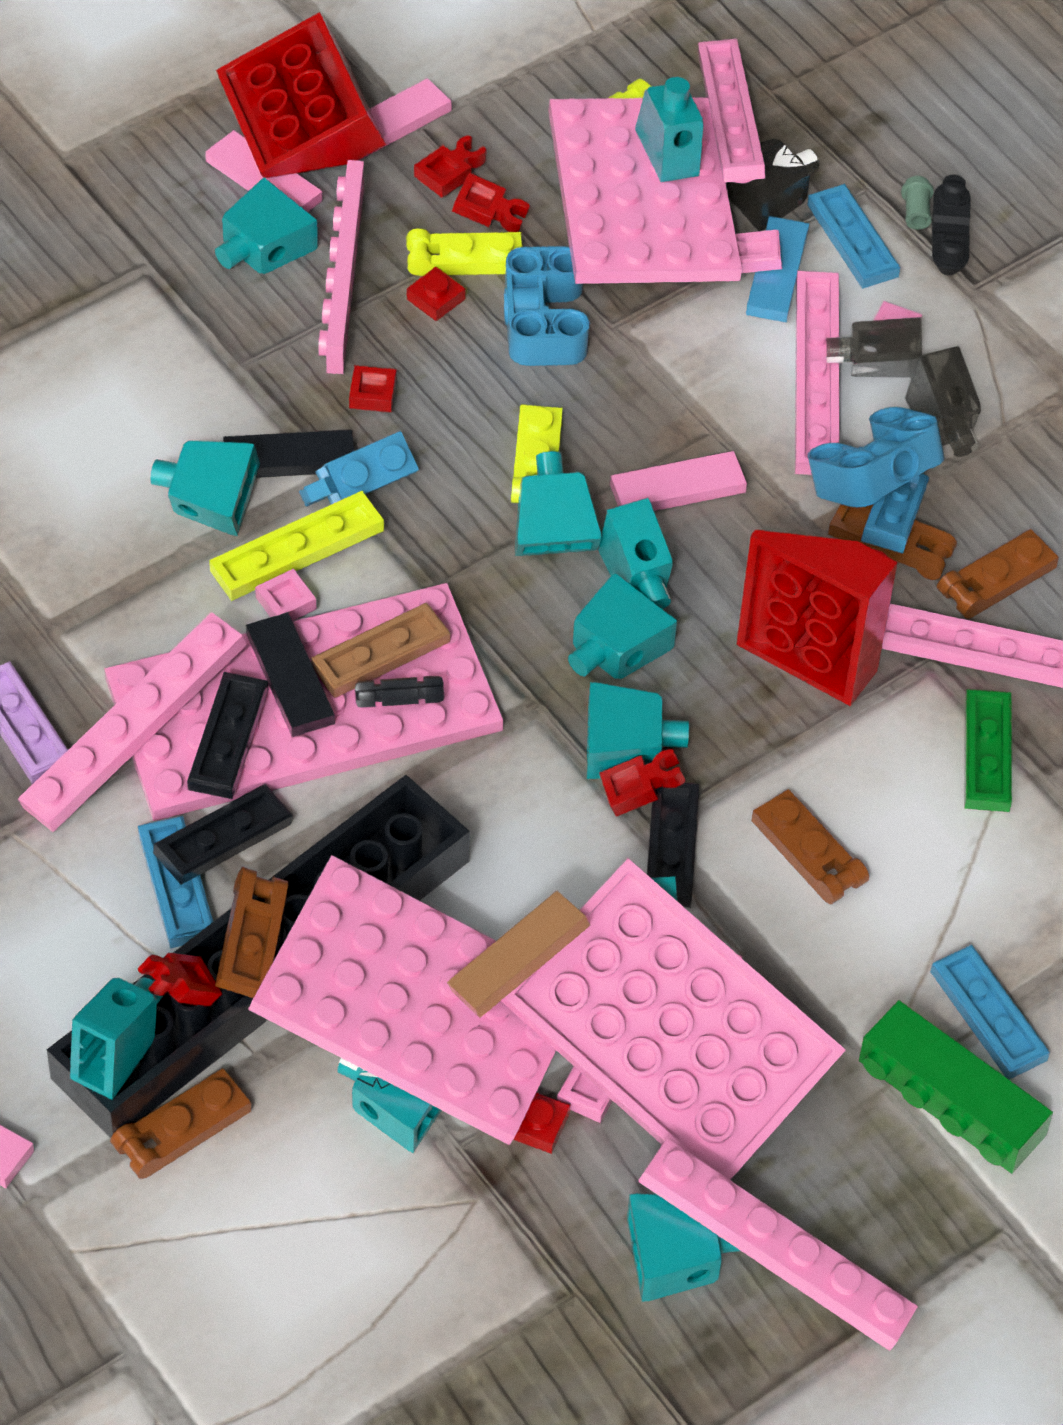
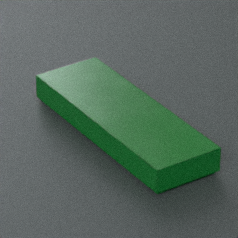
[964,689,1012,812]

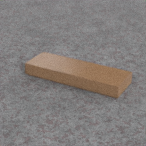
[311,602,450,698]
[447,891,590,1018]

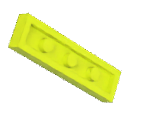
[209,491,384,601]

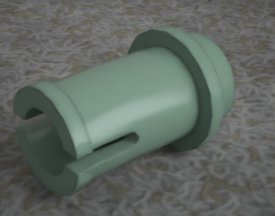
[901,176,934,230]

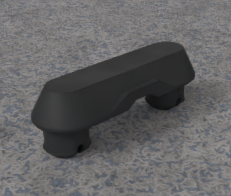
[932,174,971,276]

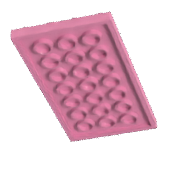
[104,583,503,821]

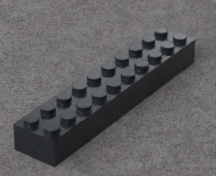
[46,775,470,1138]

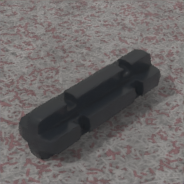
[355,676,444,708]

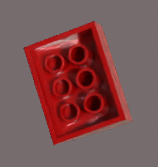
[216,12,386,178]
[736,529,898,707]

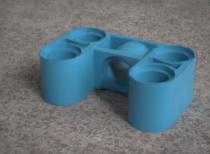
[504,246,590,366]
[807,407,945,507]

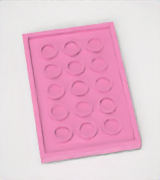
[548,97,742,284]
[248,855,556,1145]
[501,858,845,1180]

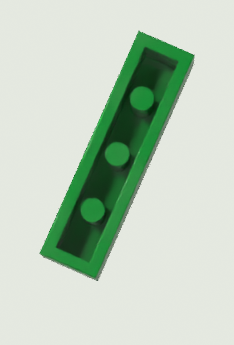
[859,1000,1053,1174]

